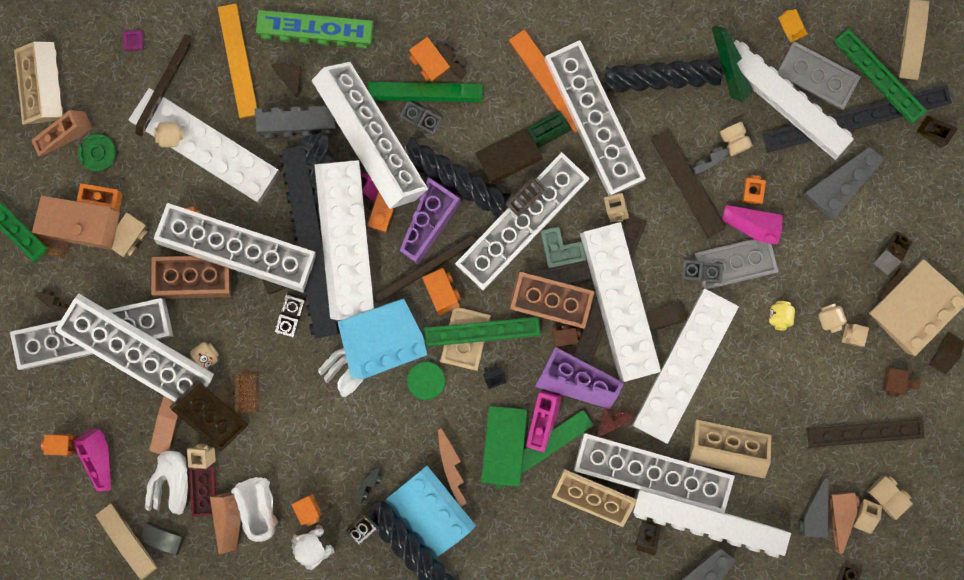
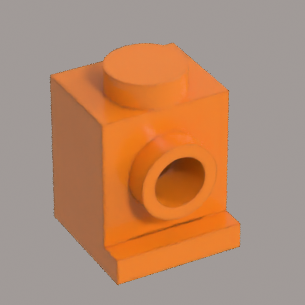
[741,175,766,205]

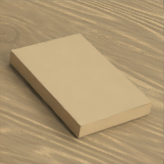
[440,307,491,371]

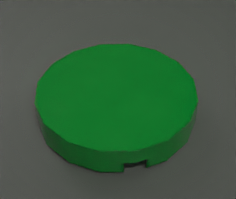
[78,134,117,172]
[407,362,445,400]

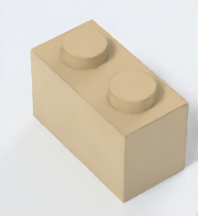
[111,213,149,258]

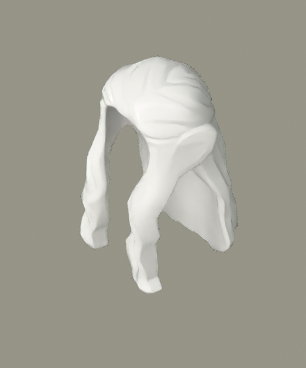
[318,348,363,397]
[145,451,188,515]
[231,477,278,542]
[291,525,335,570]

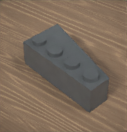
[255,106,337,140]
[802,147,884,220]
[678,547,736,580]

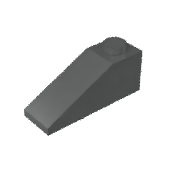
[798,478,829,537]

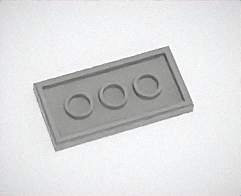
[778,41,861,111]
[694,239,778,290]

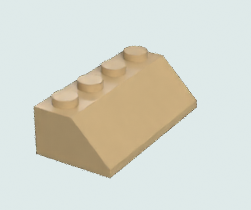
[14,41,63,125]
[689,420,772,478]
[552,469,637,527]

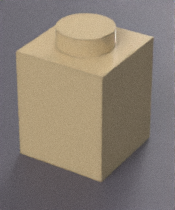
[853,499,882,534]

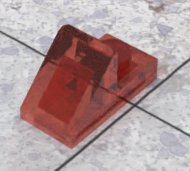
[596,408,633,437]

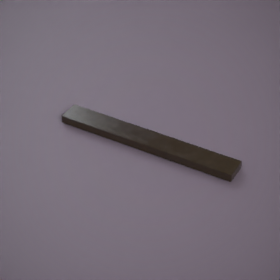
[573,215,647,364]

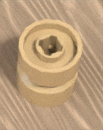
[720,122,753,156]

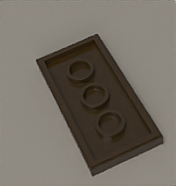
[170,380,248,452]

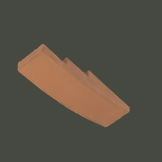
[438,428,467,507]

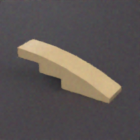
[898,0,930,80]
[96,504,157,580]

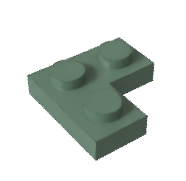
[540,227,586,269]

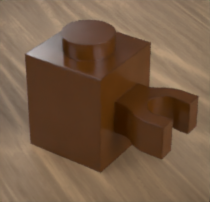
[882,368,921,397]

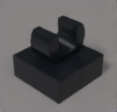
[483,364,507,389]

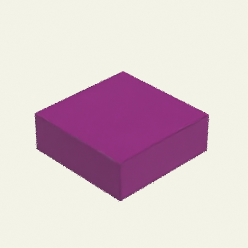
[123,30,143,51]

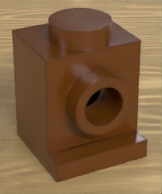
[551,325,581,347]

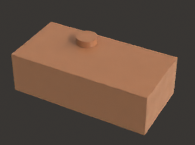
[32,196,120,250]
[151,256,232,299]
[509,271,595,329]

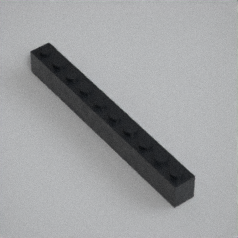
[279,146,339,339]

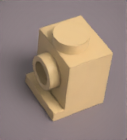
[604,193,629,223]
[842,324,869,347]
[187,444,216,469]

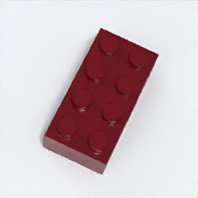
[189,466,217,516]

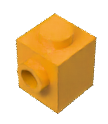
[778,9,808,43]

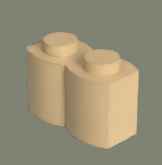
[866,475,913,520]

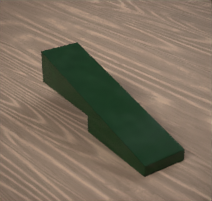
[711,25,753,102]

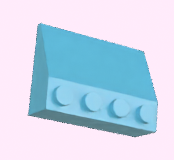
[337,299,427,379]
[385,466,476,559]

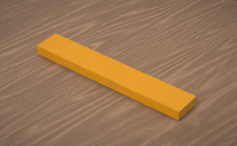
[218,4,257,119]

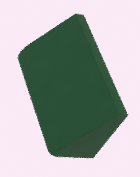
[526,111,570,148]

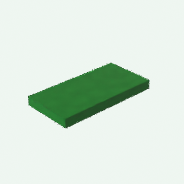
[481,406,528,487]

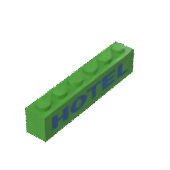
[256,10,374,49]

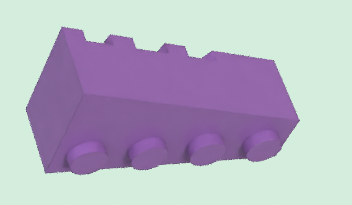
[400,177,462,265]
[535,347,624,409]

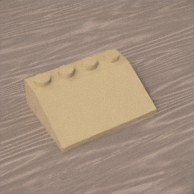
[869,259,964,356]

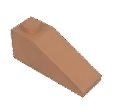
[32,110,92,156]
[150,396,181,454]
[828,492,860,554]
[210,493,241,554]

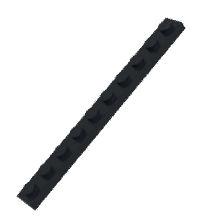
[762,85,952,153]

